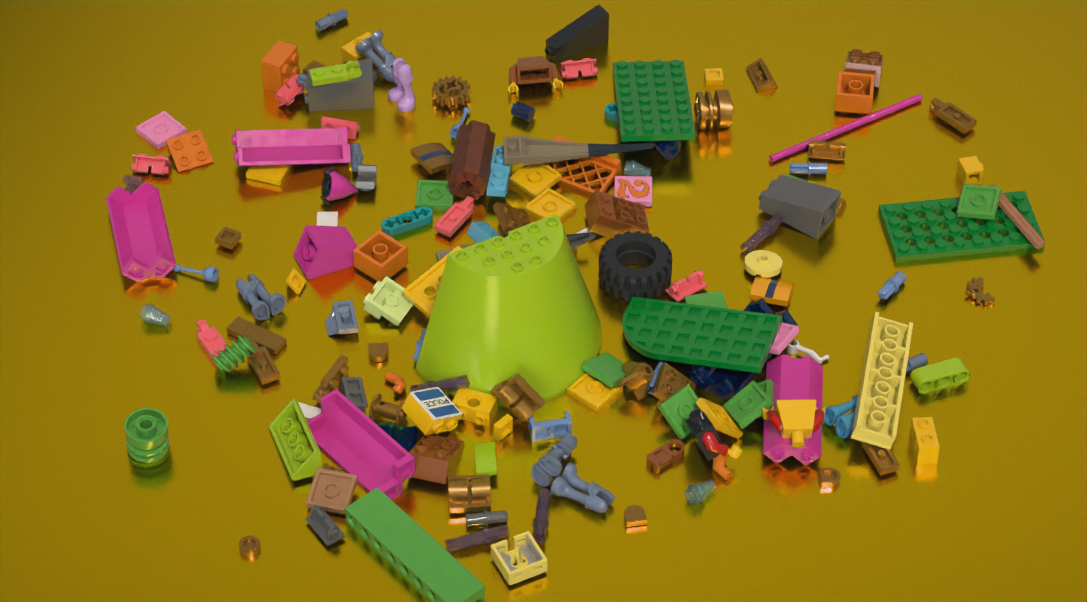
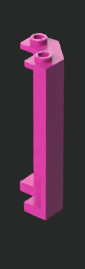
[232,127,351,167]
[106,182,176,282]
[763,355,823,465]
[307,389,415,500]

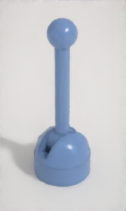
[450,107,470,139]
[173,264,219,282]

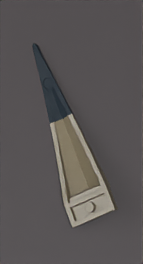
[503,136,653,166]

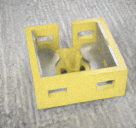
[491,531,548,586]

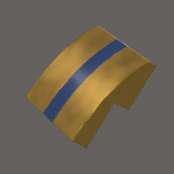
[410,143,453,175]

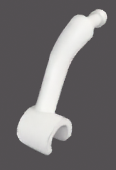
[787,340,829,364]

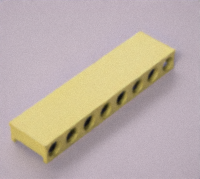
[851,312,913,450]

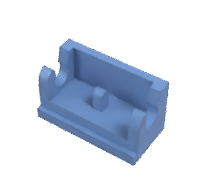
[528,411,572,442]

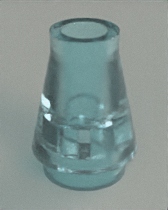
[623,160,651,176]
[140,304,171,327]
[685,479,716,504]

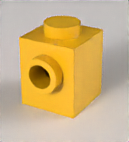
[957,156,984,185]

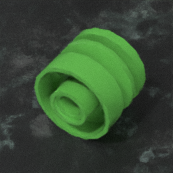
[125,408,170,463]

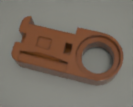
[647,439,685,473]

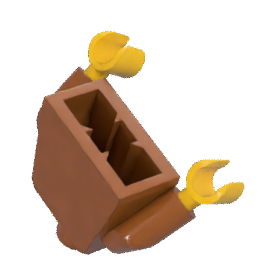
[508,56,563,98]

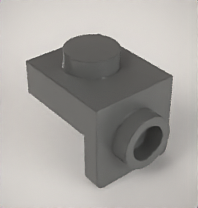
[355,164,377,191]

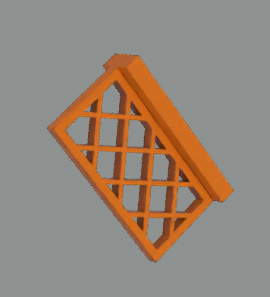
[546,135,622,195]

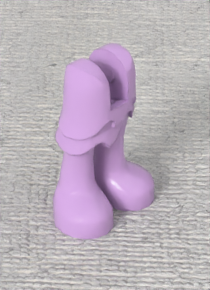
[388,58,416,112]

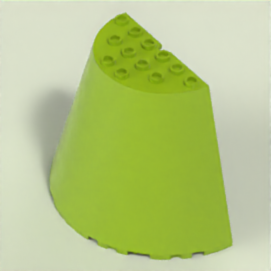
[416,214,602,407]

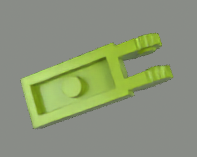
[309,60,362,86]

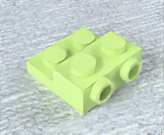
[363,276,413,326]

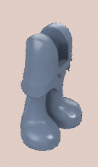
[355,29,396,82]
[236,274,286,320]
[531,434,578,487]
[551,463,615,513]

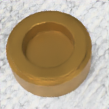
[239,536,261,557]

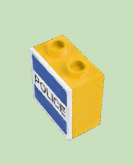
[402,387,463,436]

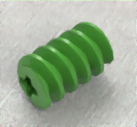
[212,335,257,375]

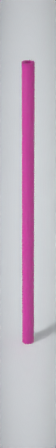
[769,94,922,162]

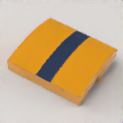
[749,276,794,307]

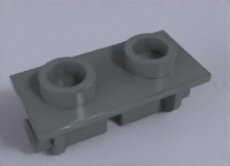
[305,505,345,546]

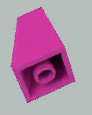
[293,225,358,279]

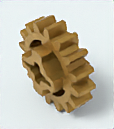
[432,76,471,107]

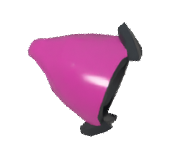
[320,166,357,206]

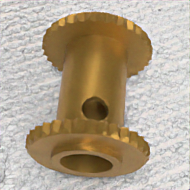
[369,393,407,428]

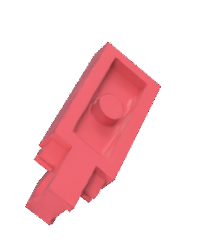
[434,196,475,237]
[196,319,227,365]

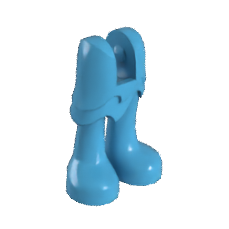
[824,395,858,439]

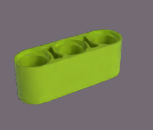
[910,357,971,394]

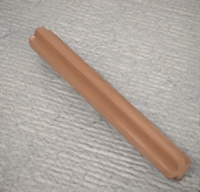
[991,184,1045,249]

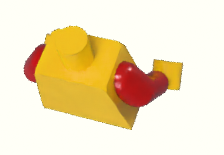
[762,400,826,448]

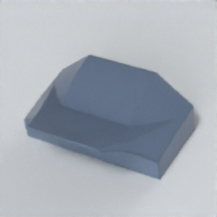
[325,300,359,336]

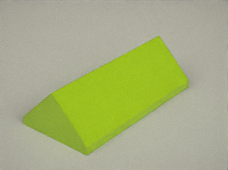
[269,398,322,481]

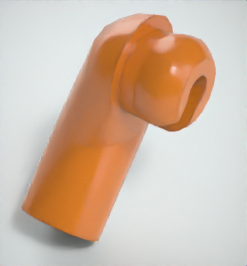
[384,371,406,394]
[712,454,732,480]

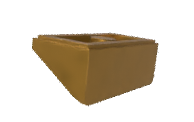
[746,58,778,91]

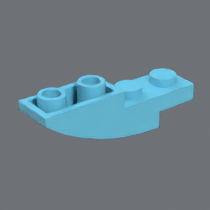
[487,145,512,197]

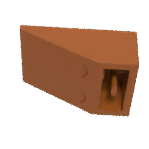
[845,49,884,87]
[585,190,649,236]
[409,434,465,484]

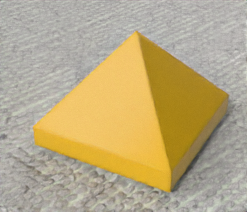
[285,268,306,295]

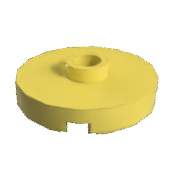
[744,250,783,278]

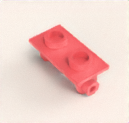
[560,58,598,79]
[275,74,304,107]
[321,116,360,140]
[131,153,172,175]
[665,270,708,302]

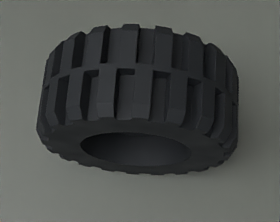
[598,231,673,302]

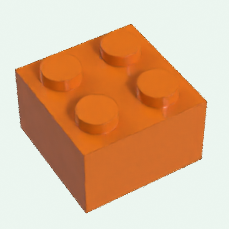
[261,40,300,92]
[835,71,875,114]
[353,230,408,282]

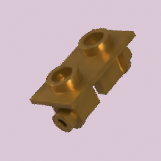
[808,140,846,161]

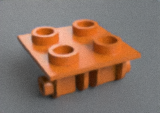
[166,129,213,173]

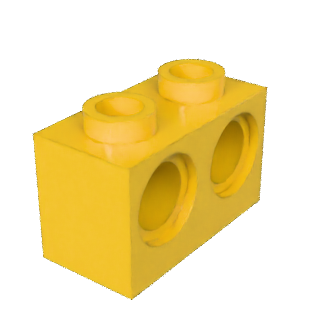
[910,417,940,465]

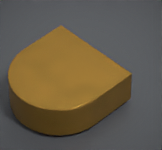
[368,343,389,362]
[818,468,841,488]
[624,505,647,527]

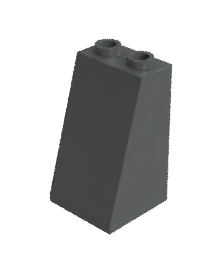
[304,58,374,111]
[759,175,841,239]

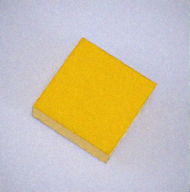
[704,68,724,85]
[494,413,513,441]

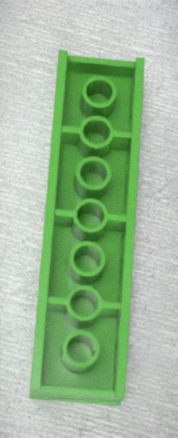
[345,487,485,602]

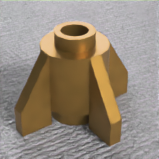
[617,361,654,401]

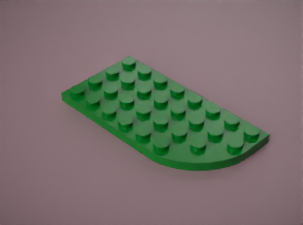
[622,297,783,373]

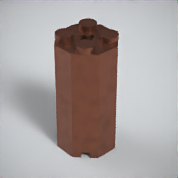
[448,120,496,200]

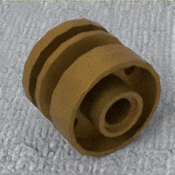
[694,90,733,130]

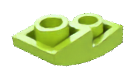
[475,442,497,477]

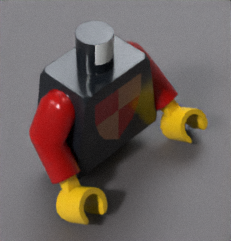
[686,410,743,461]

